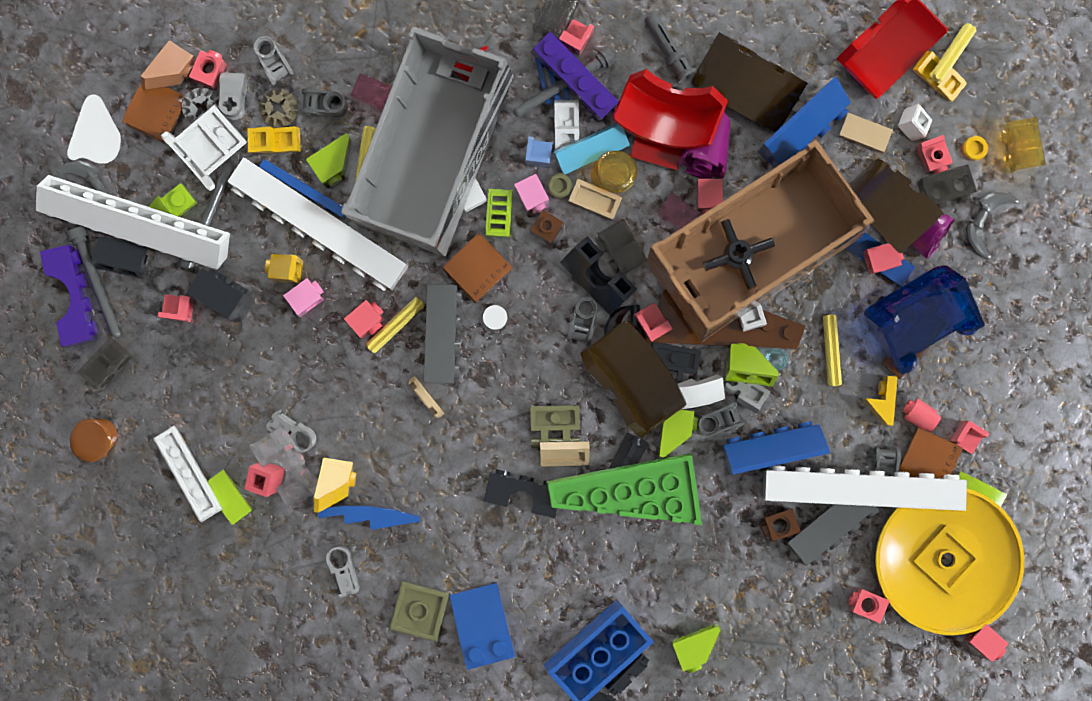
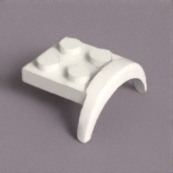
[161,104,247,191]

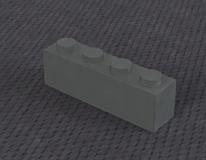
[424,284,462,384]
[785,504,880,566]

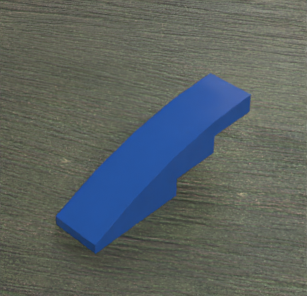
[318,505,421,530]

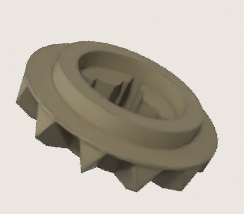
[259,89,298,128]

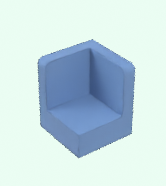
[525,136,552,168]

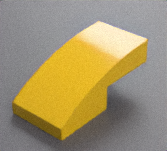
[912,51,967,102]
[247,126,301,153]

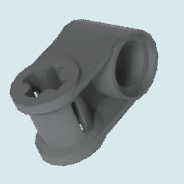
[300,88,348,117]
[567,297,597,345]
[697,402,745,436]
[872,446,901,477]

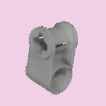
[254,36,294,86]
[219,72,248,121]

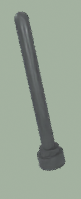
[514,46,617,117]
[177,163,233,274]
[66,226,121,338]

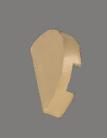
[408,376,445,418]

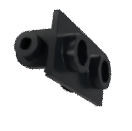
[609,432,649,469]
[605,653,650,696]

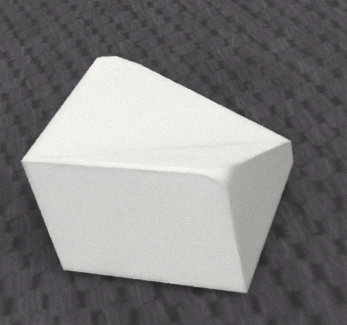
[898,104,932,141]

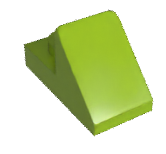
[149,183,197,217]

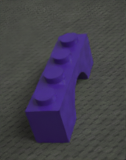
[530,32,619,121]
[39,245,98,348]

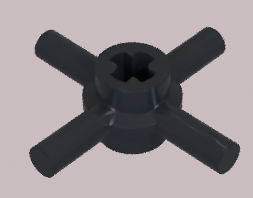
[702,219,775,290]

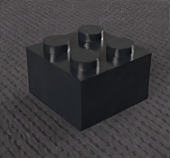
[186,268,252,323]

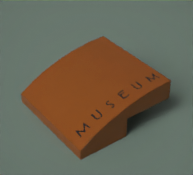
[122,84,185,144]
[442,233,513,303]
[899,427,963,479]

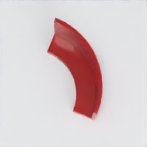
[836,0,948,99]
[612,69,728,149]

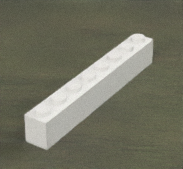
[227,158,408,291]
[36,175,230,269]
[763,466,967,510]

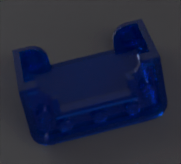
[864,265,985,375]

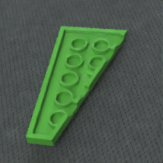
[546,453,702,525]

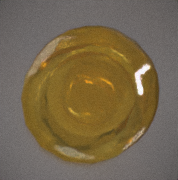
[591,151,637,193]

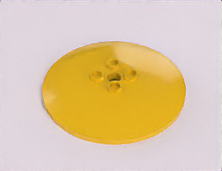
[875,489,1025,635]

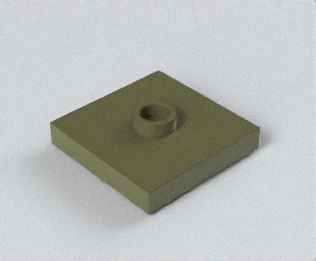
[389,581,450,642]

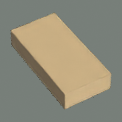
[838,113,893,154]
[568,179,622,221]
[540,442,590,467]

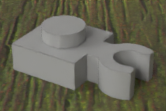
[724,381,770,414]

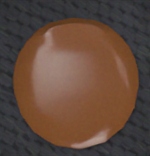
[70,419,117,462]

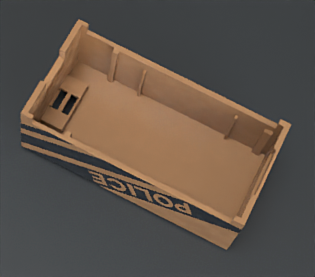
[646,140,874,343]

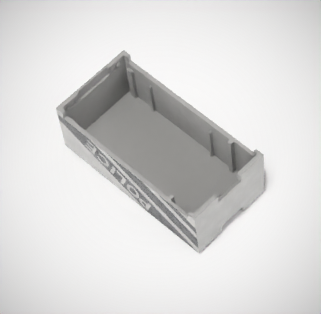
[341,27,514,256]

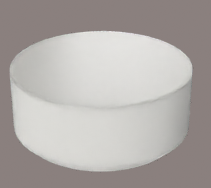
[483,305,507,330]

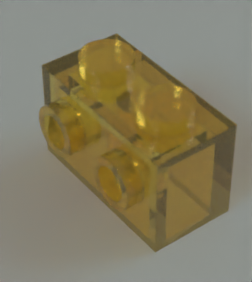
[1000,117,1046,173]

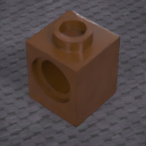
[530,210,564,246]
[760,508,801,541]

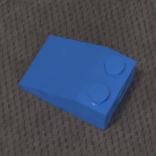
[449,583,515,670]

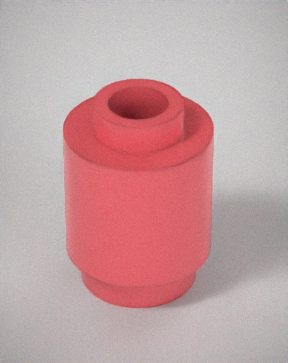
[903,398,941,432]

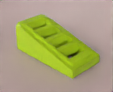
[485,189,513,239]

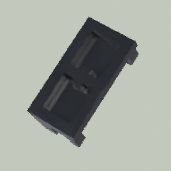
[91,236,149,279]

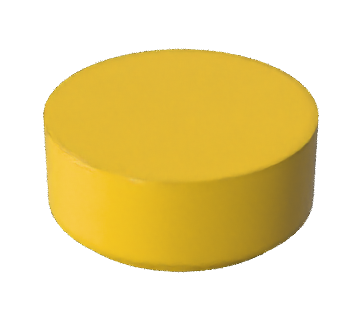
[962,136,988,161]

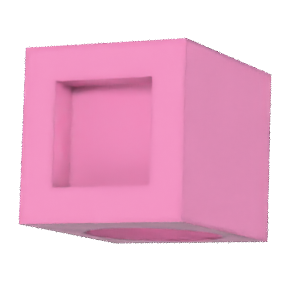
[514,174,549,214]
[283,278,324,317]

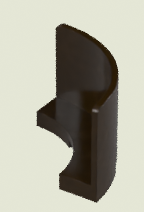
[691,32,808,132]
[849,159,944,253]
[580,321,687,437]

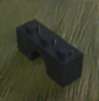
[560,236,637,315]
[483,469,558,518]

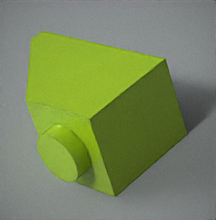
[306,133,352,187]
[725,343,778,387]
[658,410,698,457]
[671,624,720,673]

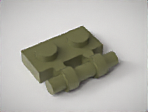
[530,405,580,448]

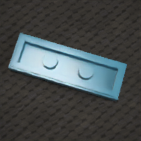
[554,123,630,174]

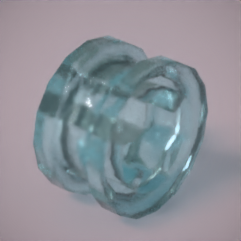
[765,349,788,371]

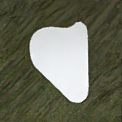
[67,95,121,163]

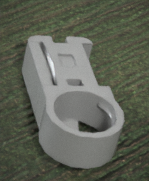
[266,410,316,453]
[326,545,360,597]

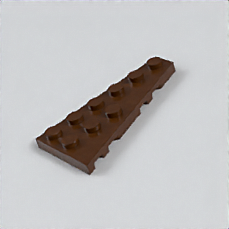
[645,282,806,349]

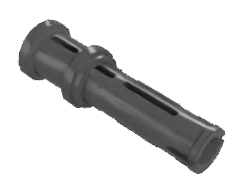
[644,12,697,83]

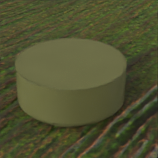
[548,174,572,199]

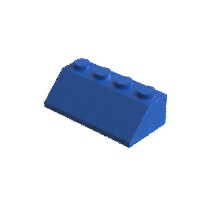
[758,77,851,168]
[721,421,830,474]
[543,599,654,701]

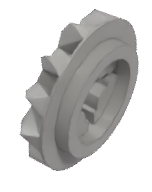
[182,88,221,124]

